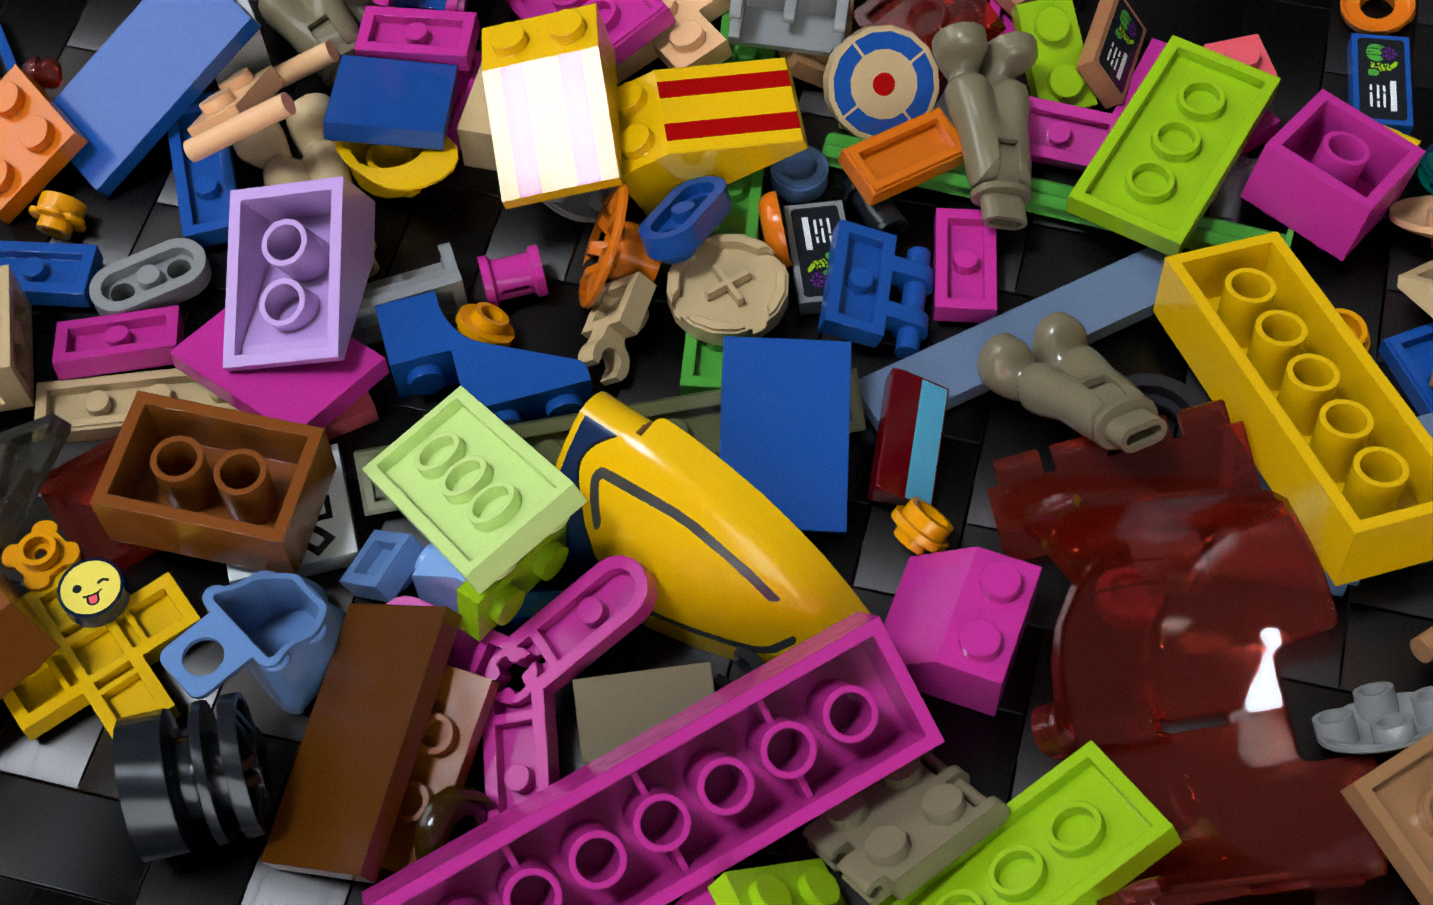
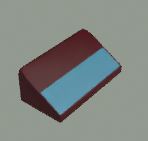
[867,368,949,506]

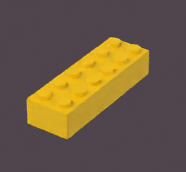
[1153,231,1433,586]

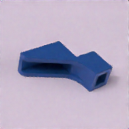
[375,291,593,425]

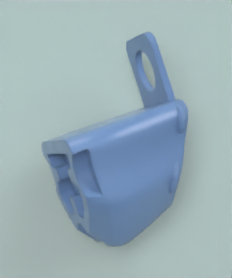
[160,570,346,715]

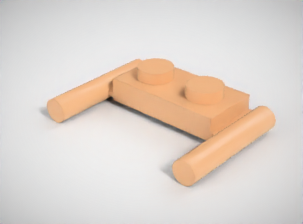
[183,40,339,163]

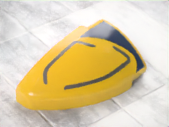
[555,391,871,664]

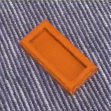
[838,107,964,207]

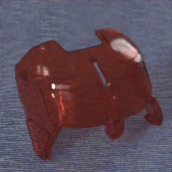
[1017,487,1388,905]

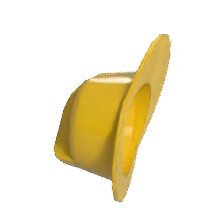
[335,136,459,199]

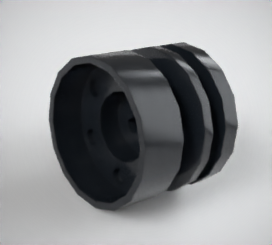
[113,692,272,863]

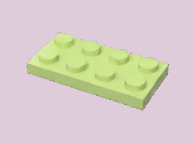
[362,386,587,594]

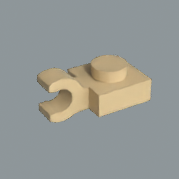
[578,271,657,386]

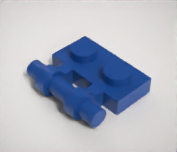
[818,219,934,359]

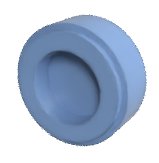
[770,146,828,203]

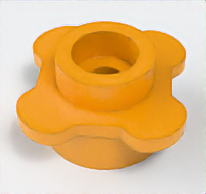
[1,520,82,592]

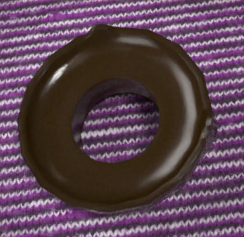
[414,785,493,860]

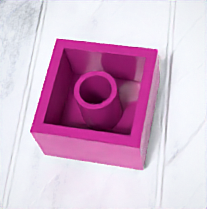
[1240,89,1426,261]

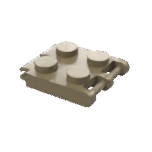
[802,749,1009,905]

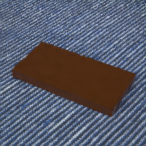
[260,603,462,883]

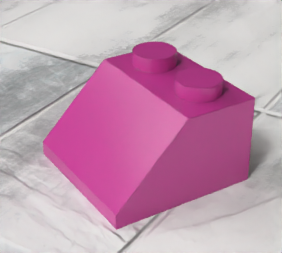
[884,546,1042,717]

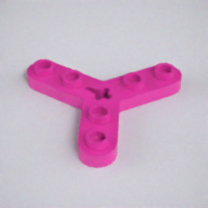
[386,555,658,821]

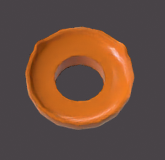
[1340,0,1416,36]
[758,191,794,268]

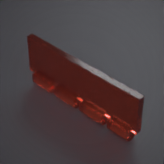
[986,399,1263,561]

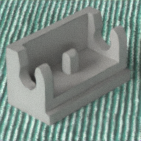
[728,0,851,57]
[351,242,468,345]

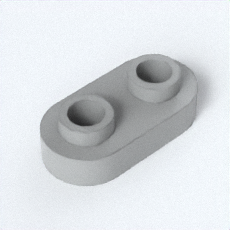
[89,238,212,316]

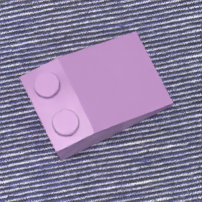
[223,176,375,372]

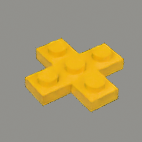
[2,561,201,741]

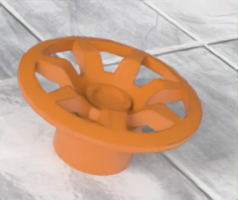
[578,182,662,309]

